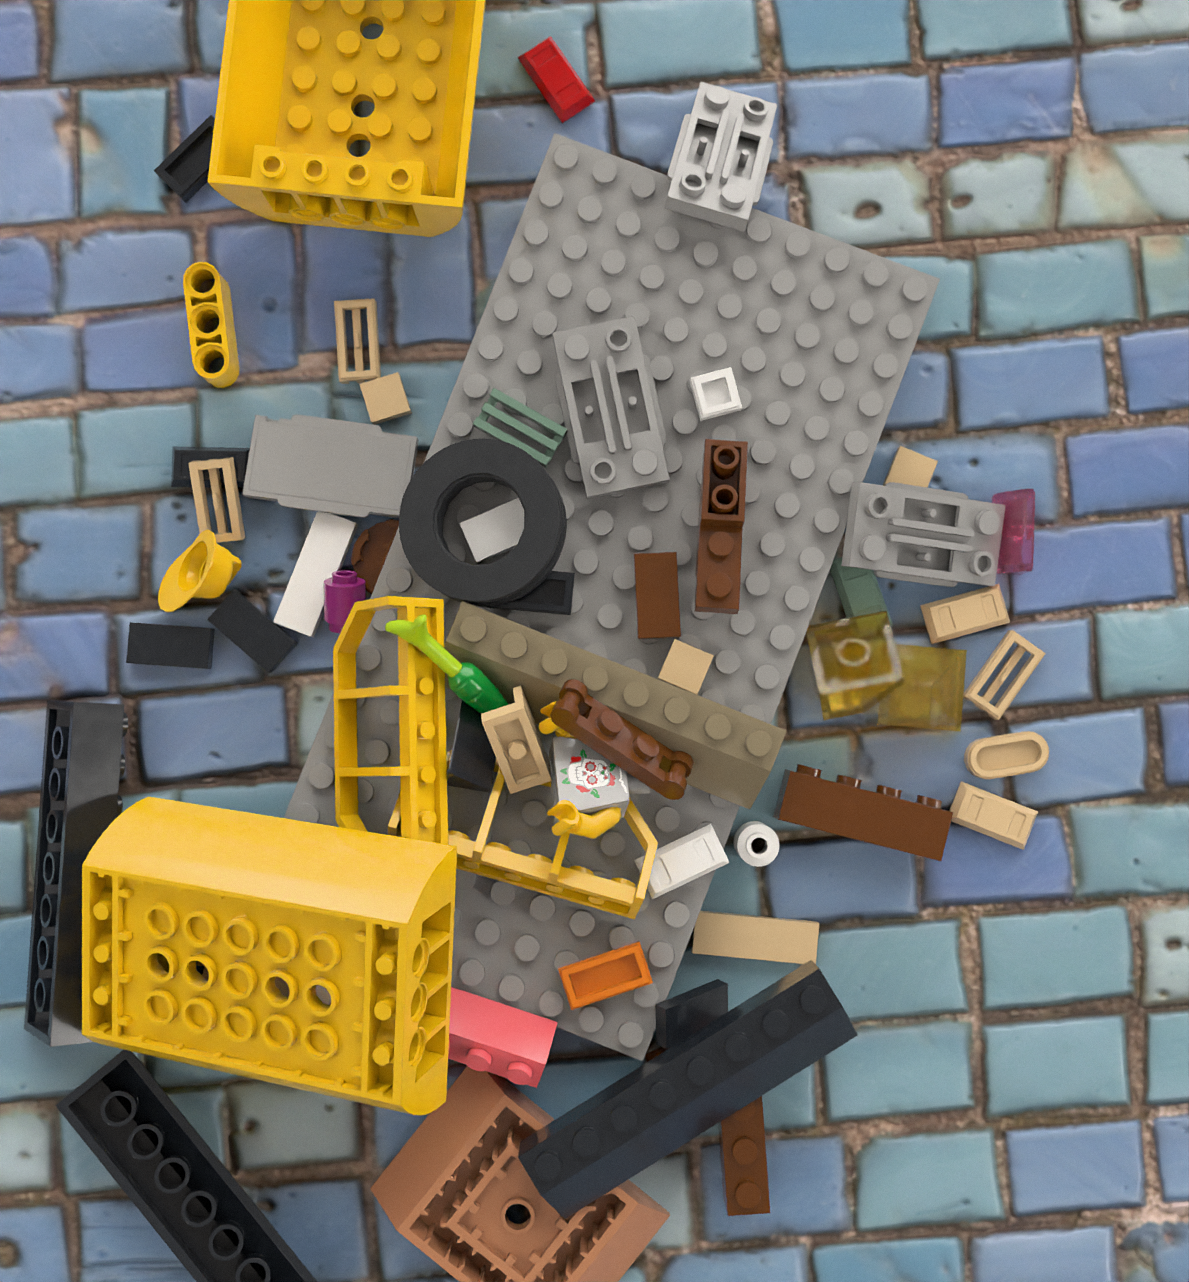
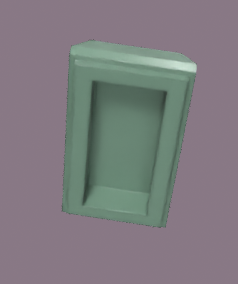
[830,557,893,639]

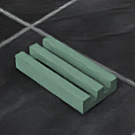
[473,388,567,468]

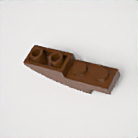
[694,439,748,614]

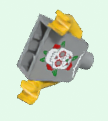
[539,701,651,839]

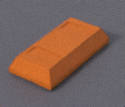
[558,941,653,1010]

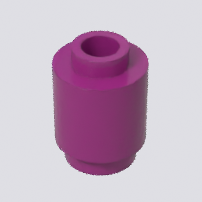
[324,570,366,634]

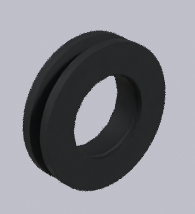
[399,438,567,606]

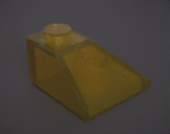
[806,611,905,720]
[878,643,967,732]

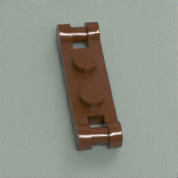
[550,679,694,800]

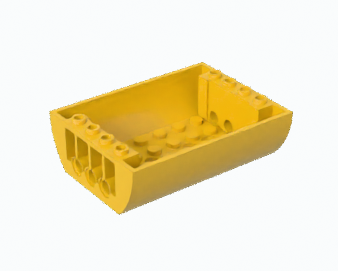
[208,0,486,237]
[82,796,457,1116]

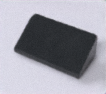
[447,700,496,793]

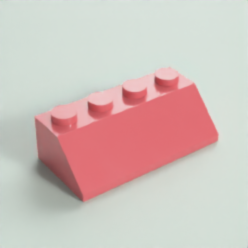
[448,987,558,1088]

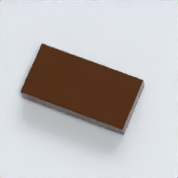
[634,552,681,639]

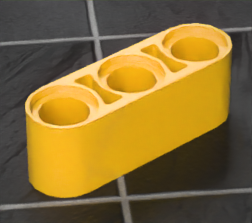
[183,262,240,388]

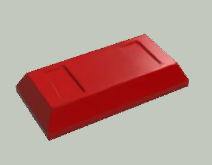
[518,36,595,123]

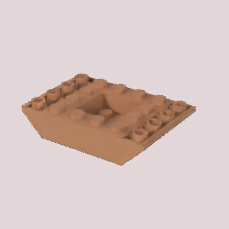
[370,1066,670,1282]

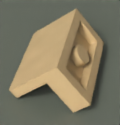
[481,686,552,794]

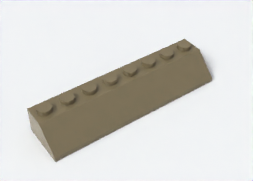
[444,601,787,809]

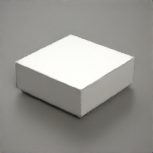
[690,367,742,421]

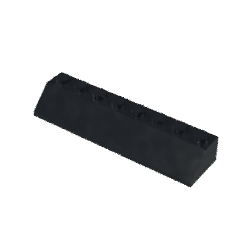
[24,700,128,1047]
[518,960,858,1219]
[55,1050,318,1282]

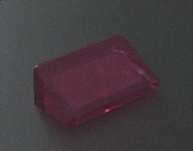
[992,488,1035,575]

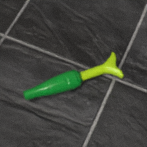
[385,614,509,714]

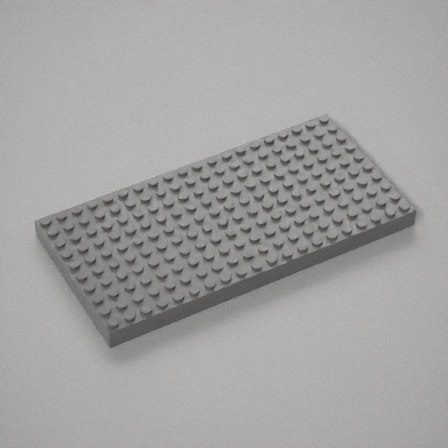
[284,133,940,1061]

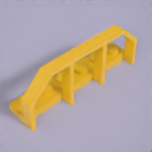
[333,596,448,845]
[388,750,658,919]

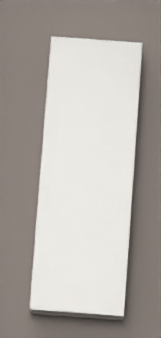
[273,512,358,638]

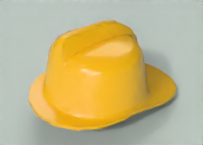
[158,529,242,612]

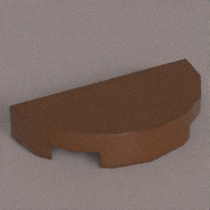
[351,519,399,594]

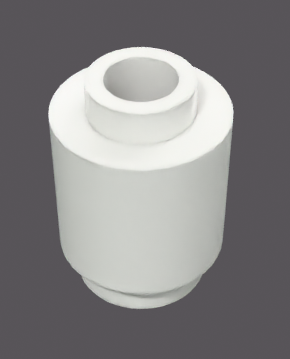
[734,821,780,867]

